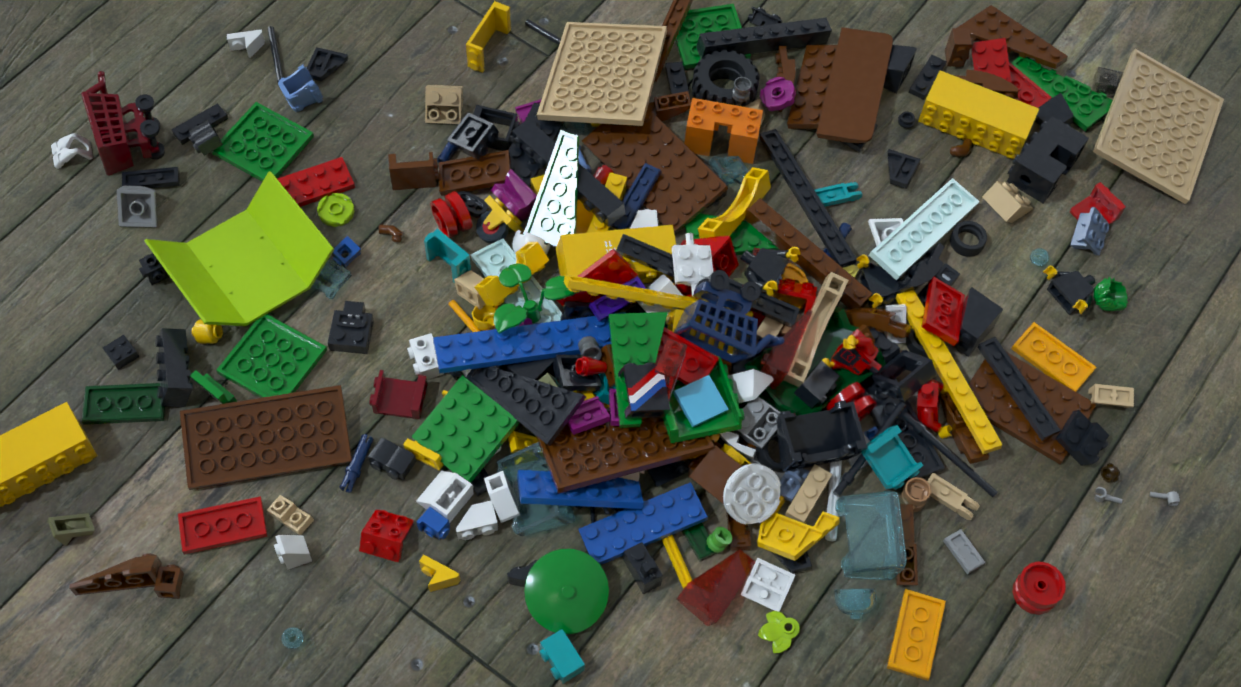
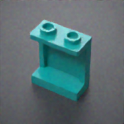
[424,228,471,283]
[861,425,923,490]

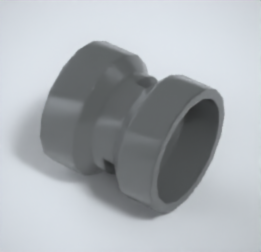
[732,77,752,102]
[578,336,602,360]

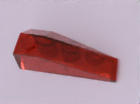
[760,310,813,390]
[676,549,755,626]

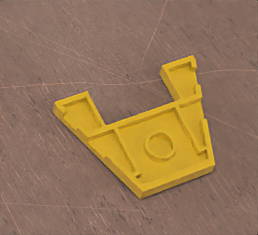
[757,495,840,561]

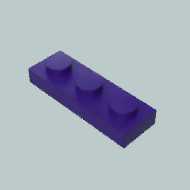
[589,276,646,322]

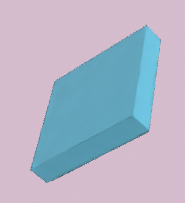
[673,375,728,428]

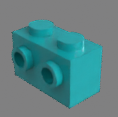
[539,629,585,684]

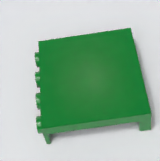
[662,357,745,443]

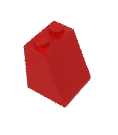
[680,236,739,277]

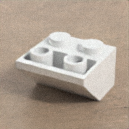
[416,471,474,523]

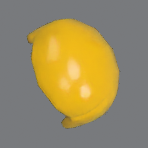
[472,305,498,331]

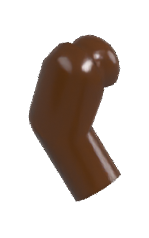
[950,138,972,157]
[379,225,403,242]

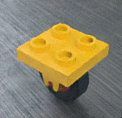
[476,195,525,243]

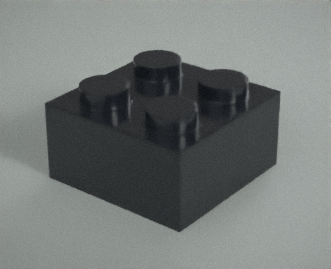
[103,335,139,370]

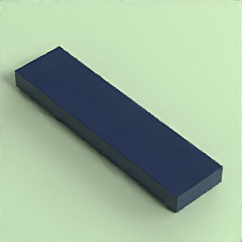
[611,163,662,230]

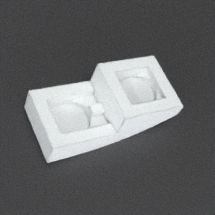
[720,432,755,460]

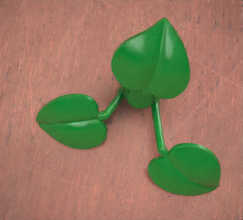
[494,263,578,334]

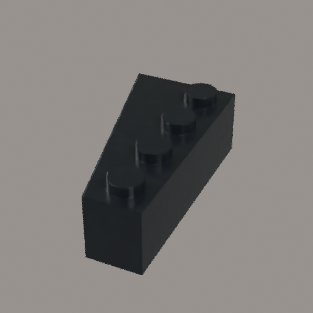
[155,328,193,407]

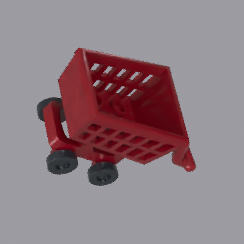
[81,71,165,176]

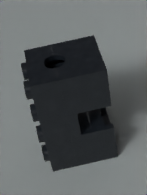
[1007,116,1089,204]

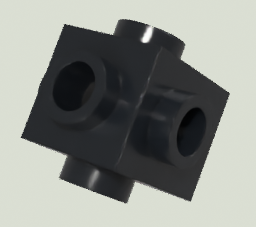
[139,253,169,285]

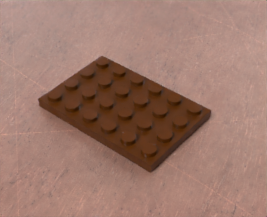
[968,352,1096,464]

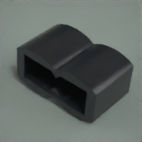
[189,120,223,156]
[368,438,417,480]

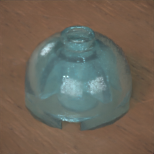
[834,588,876,619]

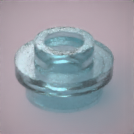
[1030,248,1049,266]
[281,627,303,649]

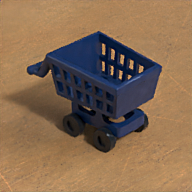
[674,270,785,364]

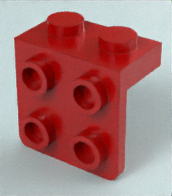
[1070,182,1126,225]
[777,278,817,318]
[359,510,414,562]

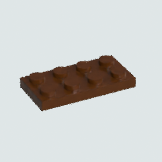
[439,150,511,196]

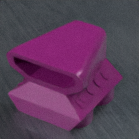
[491,169,537,221]

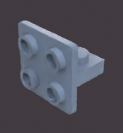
[1071,207,1109,255]

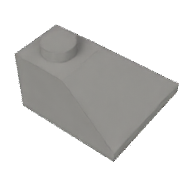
[117,186,157,227]

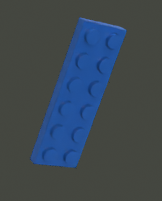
[517,470,644,509]
[578,482,708,565]

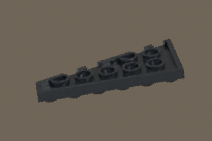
[465,366,586,446]

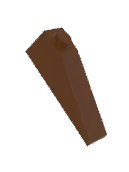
[69,553,162,596]

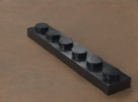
[977,337,1060,441]

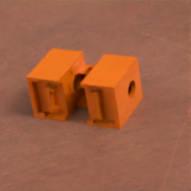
[684,98,763,164]

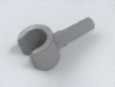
[1094,487,1122,504]
[1149,491,1180,506]

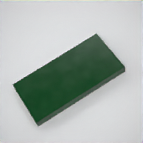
[81,383,165,425]

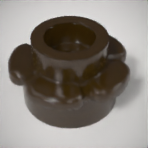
[1101,463,1120,482]

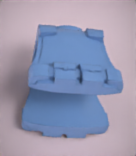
[278,65,323,112]

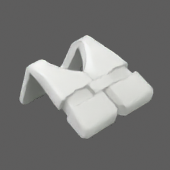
[51,133,93,169]

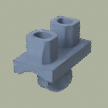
[780,468,810,502]

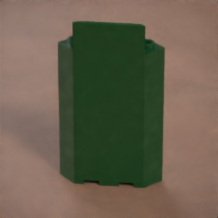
[741,307,886,416]

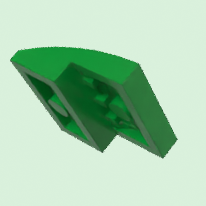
[190,370,237,404]

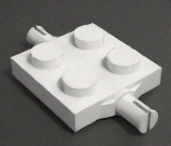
[671,233,713,297]

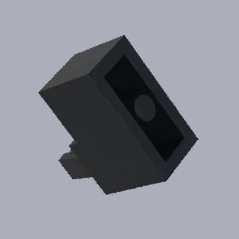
[623,542,663,594]

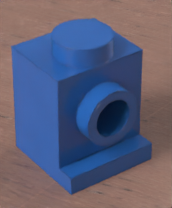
[332,236,361,268]
[417,507,450,540]

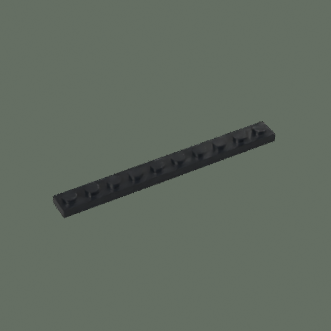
[760,129,857,268]
[616,234,800,327]

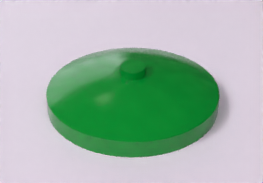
[524,549,609,634]

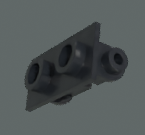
[747,6,782,26]

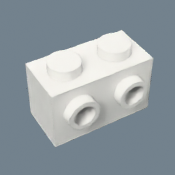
[407,333,444,380]

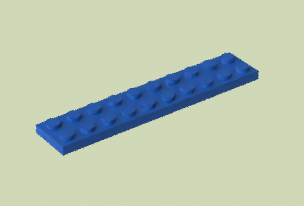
[433,312,626,374]

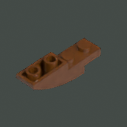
[775,46,796,112]
[953,70,1018,99]
[648,91,691,121]
[845,308,912,338]
[940,393,989,464]
[890,504,918,586]

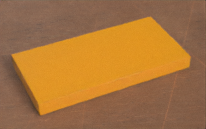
[1011,322,1097,392]
[887,589,946,681]

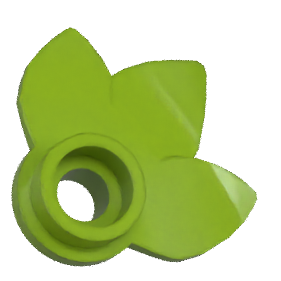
[758,611,800,654]

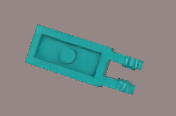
[814,182,863,207]

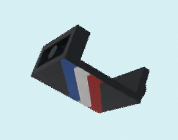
[618,362,670,419]

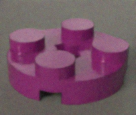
[760,77,796,111]

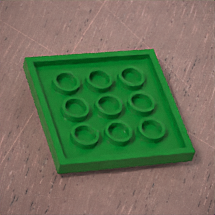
[675,4,751,69]
[212,102,314,182]
[216,314,327,398]
[412,375,520,483]

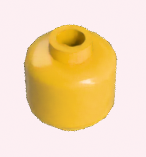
[192,319,223,344]

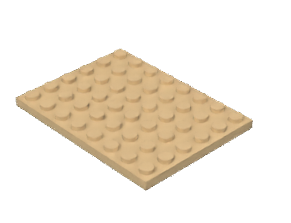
[537,22,667,126]
[1093,49,1224,204]

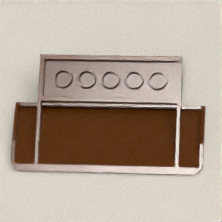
[787,27,893,143]

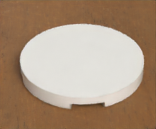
[723,464,781,524]

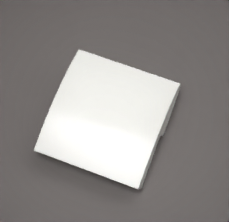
[741,558,795,611]

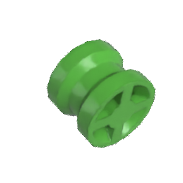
[707,527,732,553]

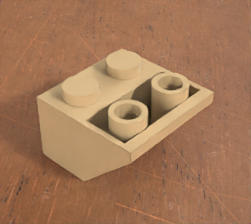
[425,85,463,124]
[982,181,1033,223]

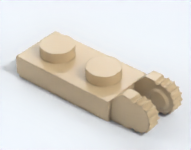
[927,473,980,520]

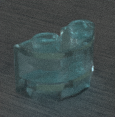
[709,156,749,185]

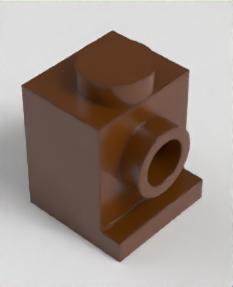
[154,564,184,599]

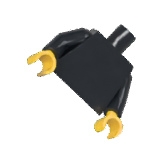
[740,247,801,296]
[857,254,903,309]
[1043,265,1095,315]

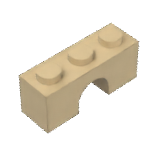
[785,464,832,523]

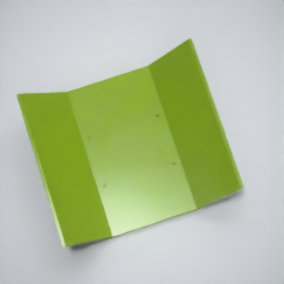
[144,171,334,326]

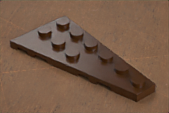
[957,5,1068,69]

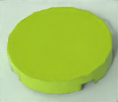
[317,193,355,227]

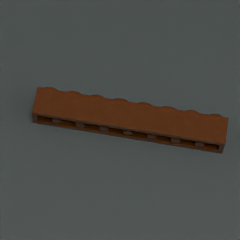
[745,198,873,309]

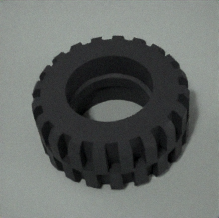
[692,50,760,107]

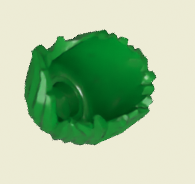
[1093,277,1128,311]

